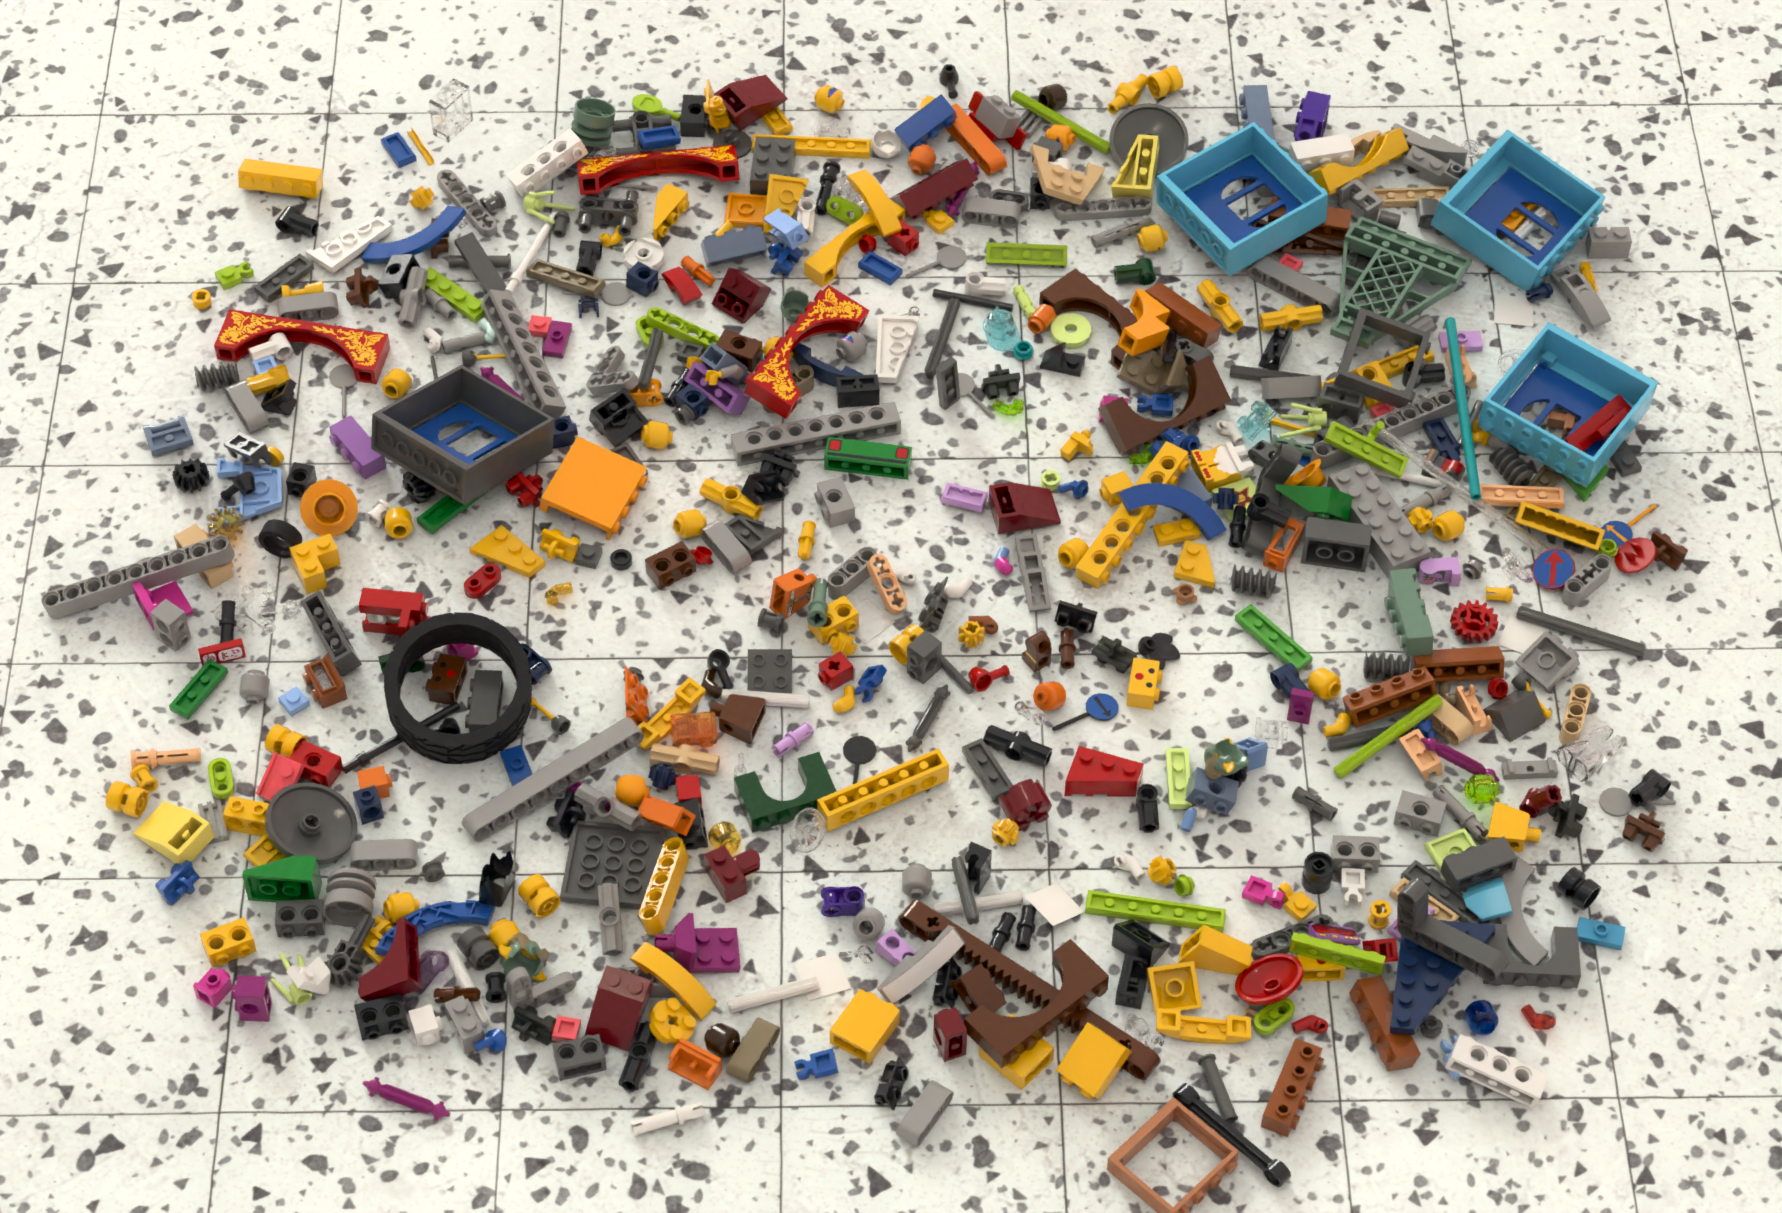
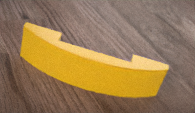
[847,169,902,237]
[638,677,706,750]
[630,942,716,1021]
[1156,1008,1251,1044]

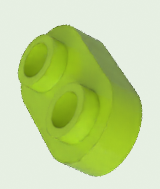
[826,196,864,224]
[636,316,664,349]
[208,758,235,800]
[1253,998,1295,1036]

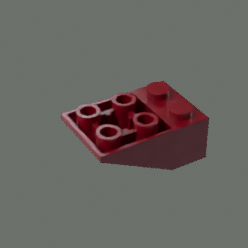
[714,75,788,131]
[988,482,1061,534]

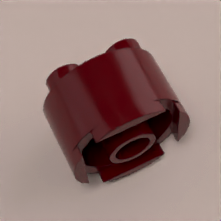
[999,779,1052,831]

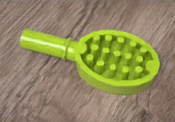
[632,94,681,122]

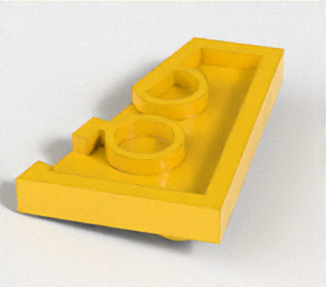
[763,174,809,235]
[469,525,546,578]

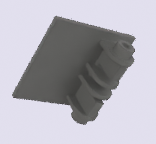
[918,576,948,633]
[748,649,792,693]

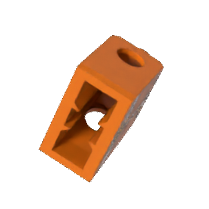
[769,569,817,620]

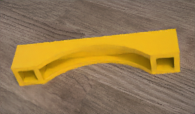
[1308,128,1409,195]
[804,198,905,288]

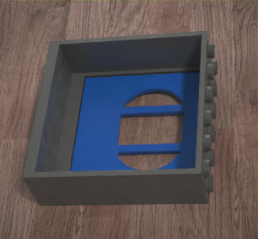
[371,365,555,505]

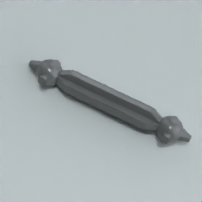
[905,684,951,752]

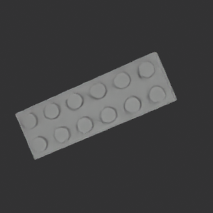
[1327,461,1431,579]

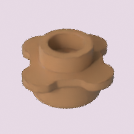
[1173,584,1197,605]

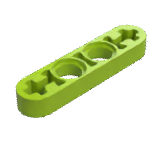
[646,307,720,351]

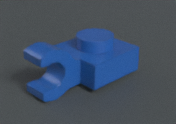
[854,664,887,703]

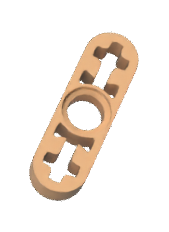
[867,554,907,614]

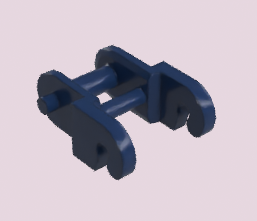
[578,296,599,318]

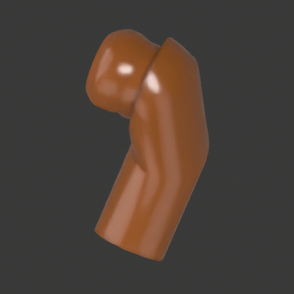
[968,616,998,634]

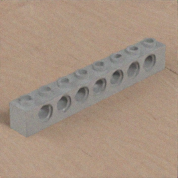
[481,289,566,418]
[731,402,901,466]

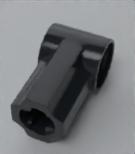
[275,206,319,237]
[576,240,602,276]
[1402,361,1445,389]
[1246,493,1292,529]
[1628,769,1671,807]
[1136,784,1159,833]

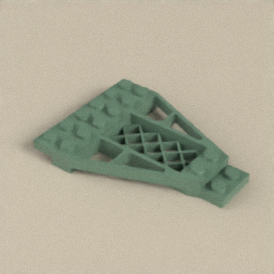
[1330,216,1472,349]

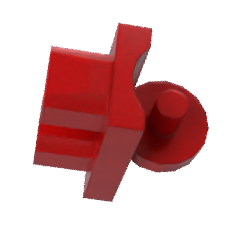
[505,472,543,508]

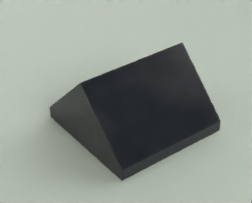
[1112,919,1171,967]

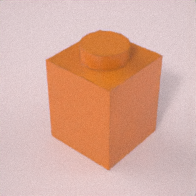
[357,766,393,799]

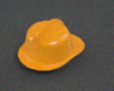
[1283,459,1327,487]

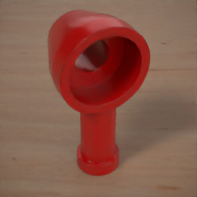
[968,665,1010,692]

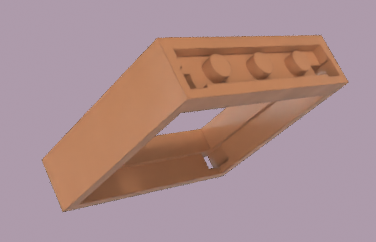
[1107,1097,1239,1213]

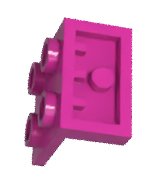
[132,581,193,631]

